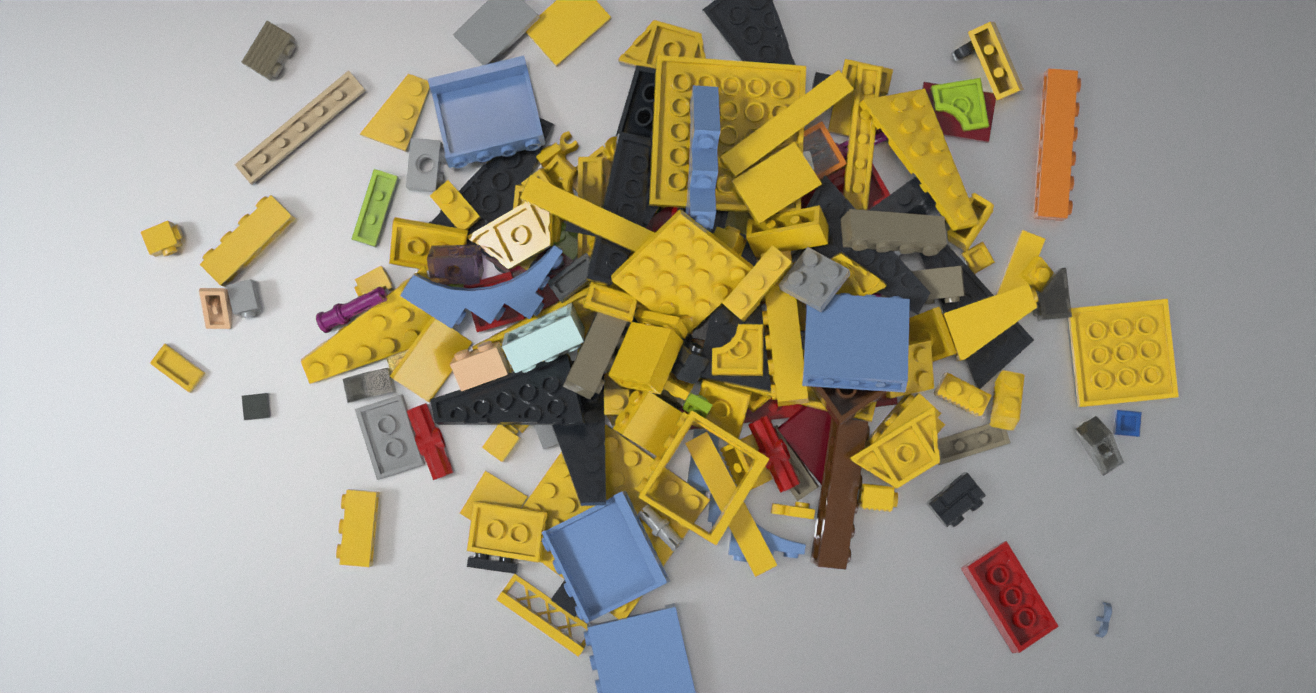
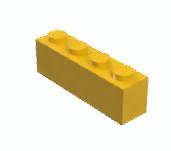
[199,195,296,287]

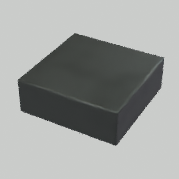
[241,393,270,420]

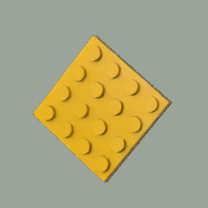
[611,209,754,333]
[1067,299,1179,407]

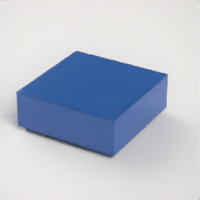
[1113,410,1142,437]

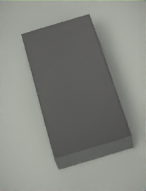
[547,253,592,303]

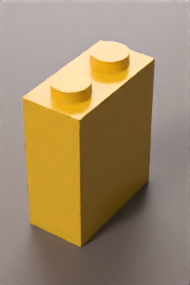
[608,321,683,395]
[613,390,693,462]

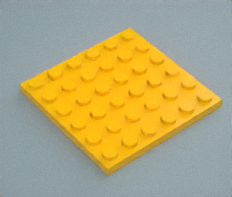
[649,55,806,214]
[522,424,711,619]

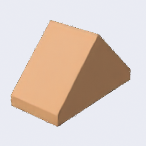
[199,288,232,329]

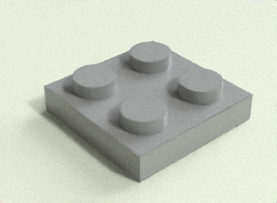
[779,247,850,312]

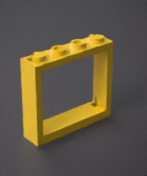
[636,410,769,545]

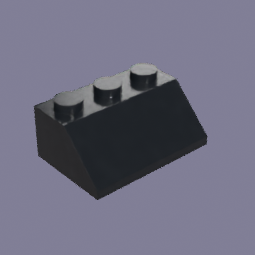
[616,65,656,141]
[869,177,947,257]

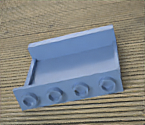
[428,56,546,168]
[802,293,910,392]
[541,491,670,623]
[584,603,696,693]

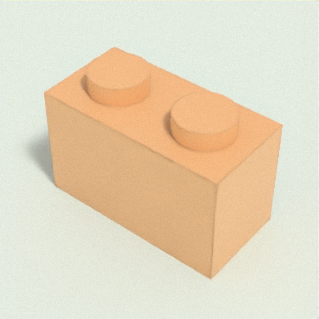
[450,341,510,391]

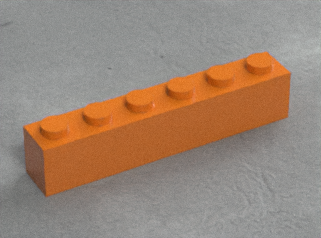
[1033,68,1081,221]

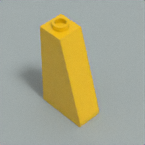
[942,284,1038,362]

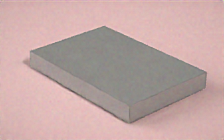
[453,0,540,65]
[355,394,425,480]

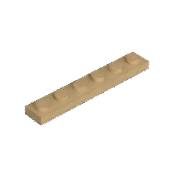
[235,70,366,185]

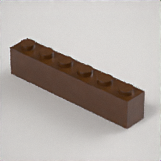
[810,418,870,570]

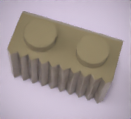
[241,21,296,81]

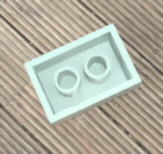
[502,303,585,373]

